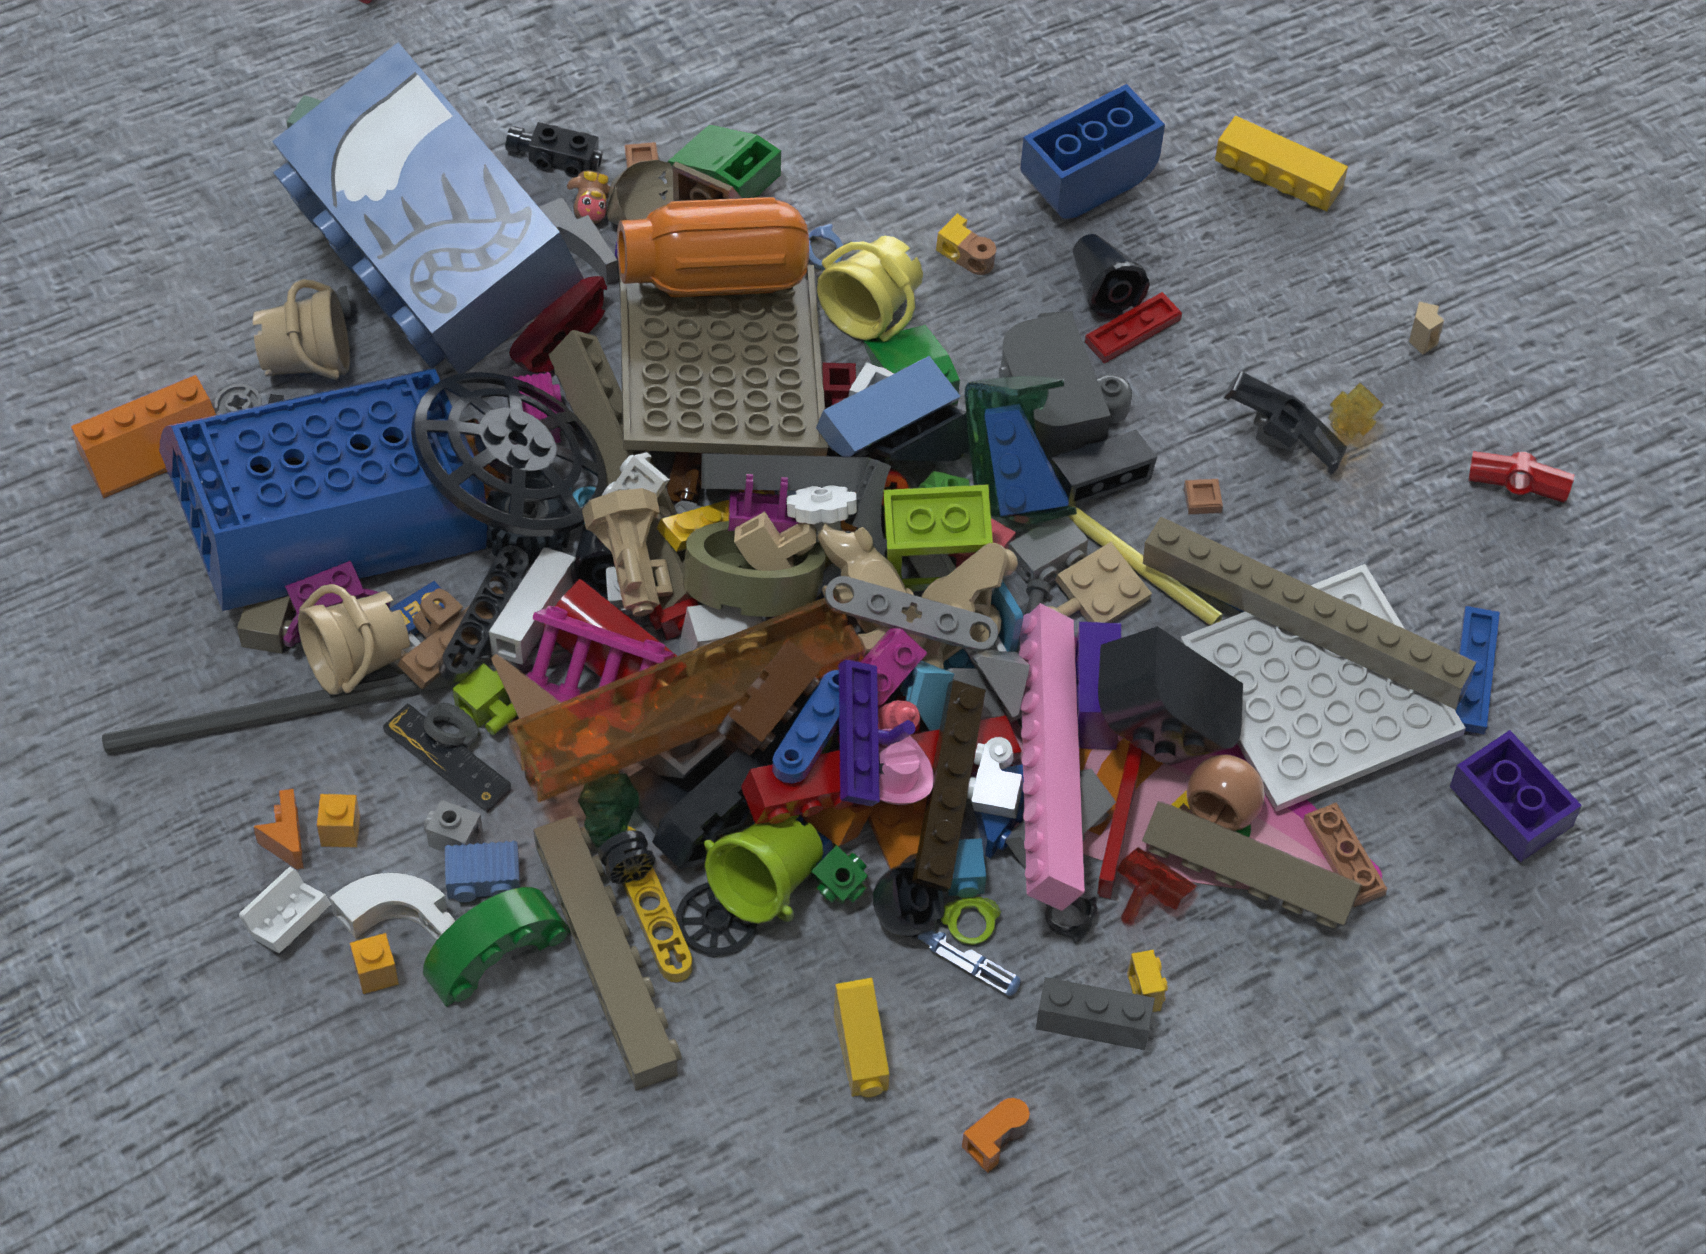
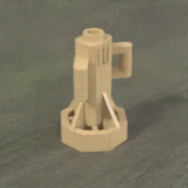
[582,488,673,617]

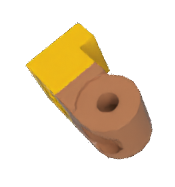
[936,213,996,275]

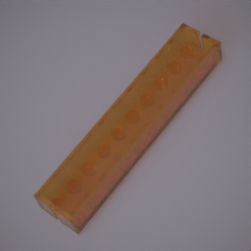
[507,594,865,803]

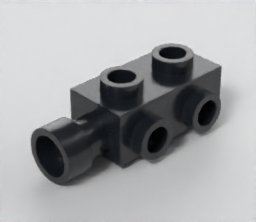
[505,122,603,178]

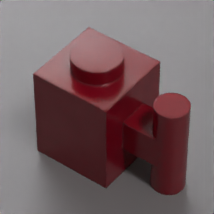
[822,362,856,409]

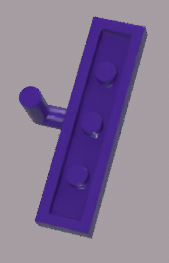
[839,659,915,806]

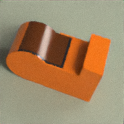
[962,1098,1030,1173]

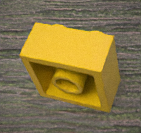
[1127,950,1168,1012]

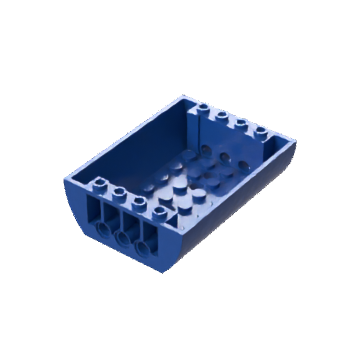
[159,369,487,611]

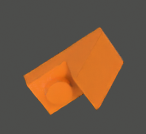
[253,789,304,869]

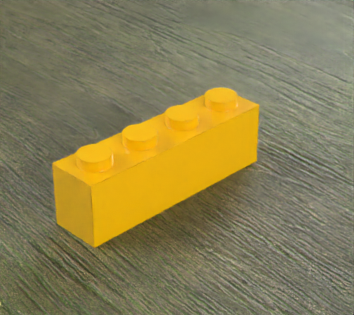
[1215,115,1348,212]

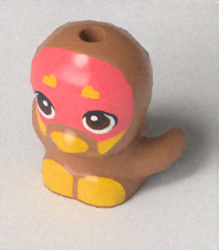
[567,171,610,224]

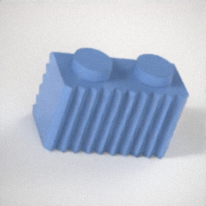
[445,840,520,902]

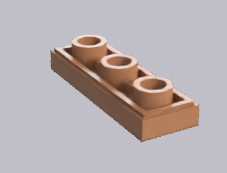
[1303,802,1387,907]

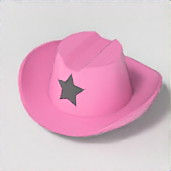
[879,729,934,805]

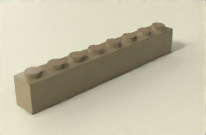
[533,815,682,1090]

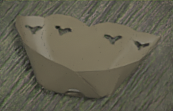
[606,160,673,226]

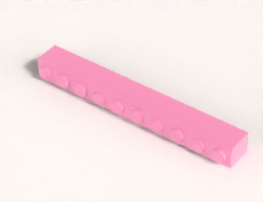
[1019,603,1085,911]

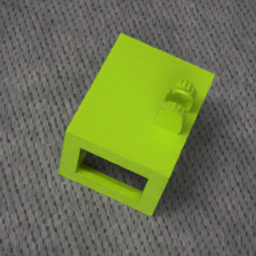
[884,485,993,592]

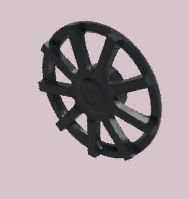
[676,883,757,958]

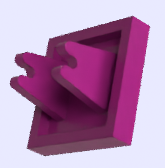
[728,474,799,533]

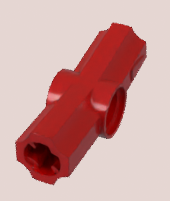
[1468,451,1575,503]

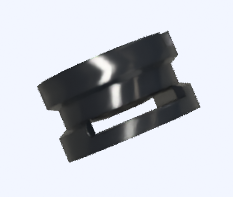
[598,830,656,884]

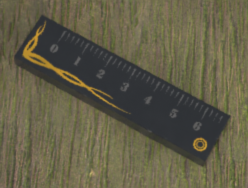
[383,703,511,812]

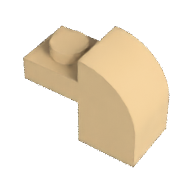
[734,512,816,571]

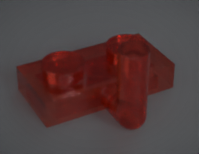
[1117,847,1197,924]

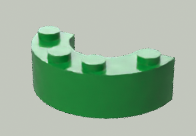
[423,887,570,1007]

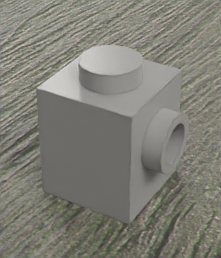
[424,800,483,852]

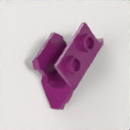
[283,561,391,648]

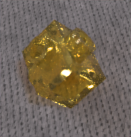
[1327,382,1384,440]

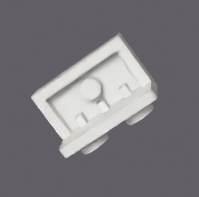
[239,867,331,953]

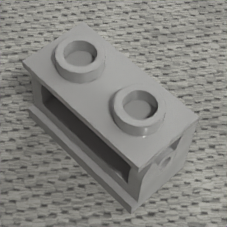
[1008,512,1088,584]

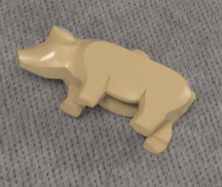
[817,523,927,662]

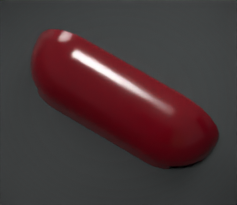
[509,276,607,373]

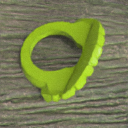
[941,897,1001,945]

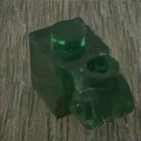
[577,774,640,848]

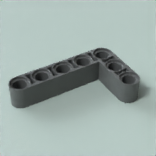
[701,453,870,492]

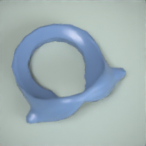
[808,224,843,270]

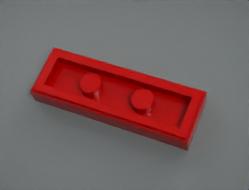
[1085,292,1182,364]

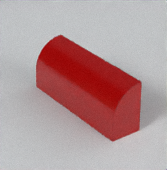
[543,579,685,715]

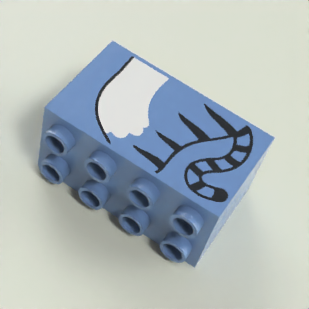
[272,42,583,374]

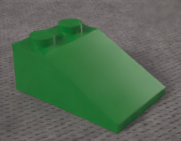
[864,325,960,405]

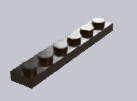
[912,679,986,892]

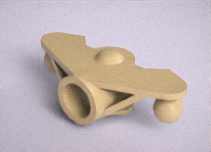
[919,543,1018,669]

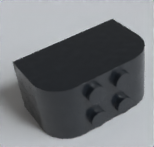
[1098,626,1243,765]

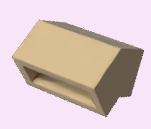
[1409,302,1444,355]

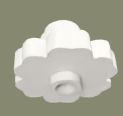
[787,485,857,542]

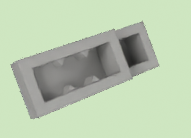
[539,198,618,285]

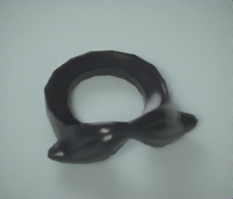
[1044,897,1098,943]

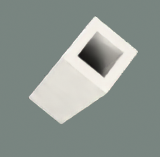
[489,547,574,665]

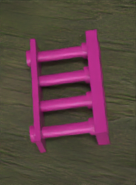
[525,606,674,735]

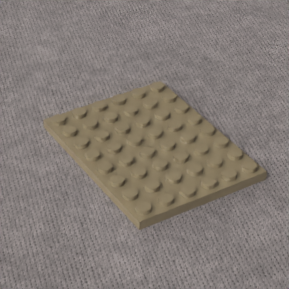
[619,265,828,456]

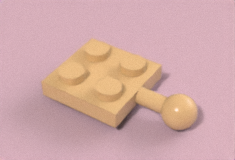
[1047,542,1152,623]

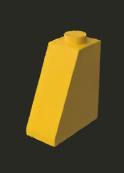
[834,978,890,1097]

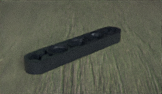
[438,545,529,682]

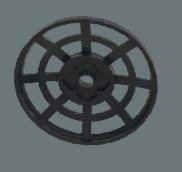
[411,372,606,536]

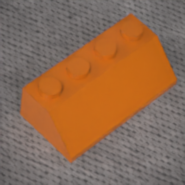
[71,375,216,498]

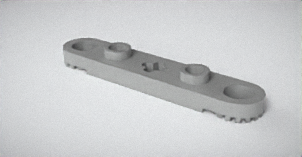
[825,576,998,652]

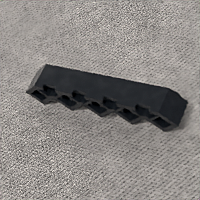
[652,677,839,869]

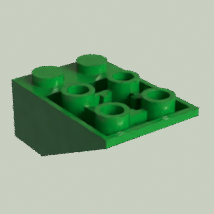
[668,124,781,198]

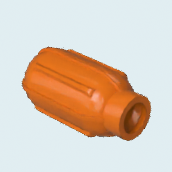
[617,197,809,297]

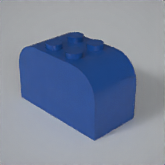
[1020,84,1165,219]

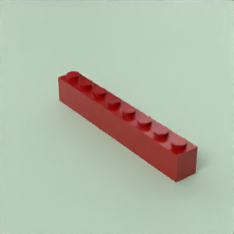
[741,715,1022,824]

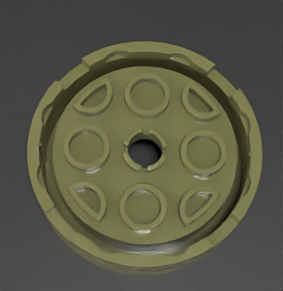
[683,521,826,617]

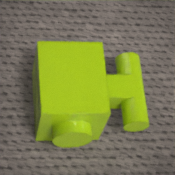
[453,663,518,735]

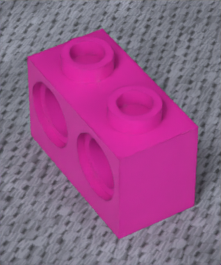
[861,628,927,706]

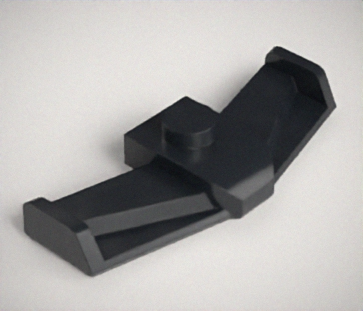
[1223,371,1347,475]

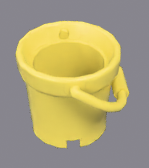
[817,236,923,342]

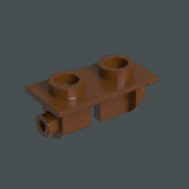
[667,452,702,504]

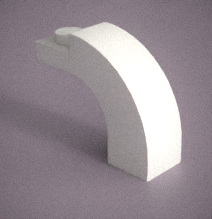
[330,873,455,941]

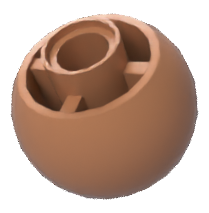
[1187,755,1265,831]

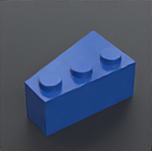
[985,404,1069,516]

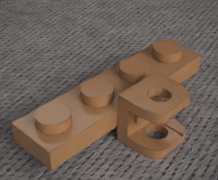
[398,585,510,689]

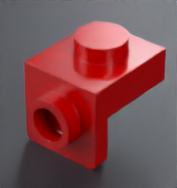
[648,597,699,640]

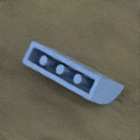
[816,356,961,457]

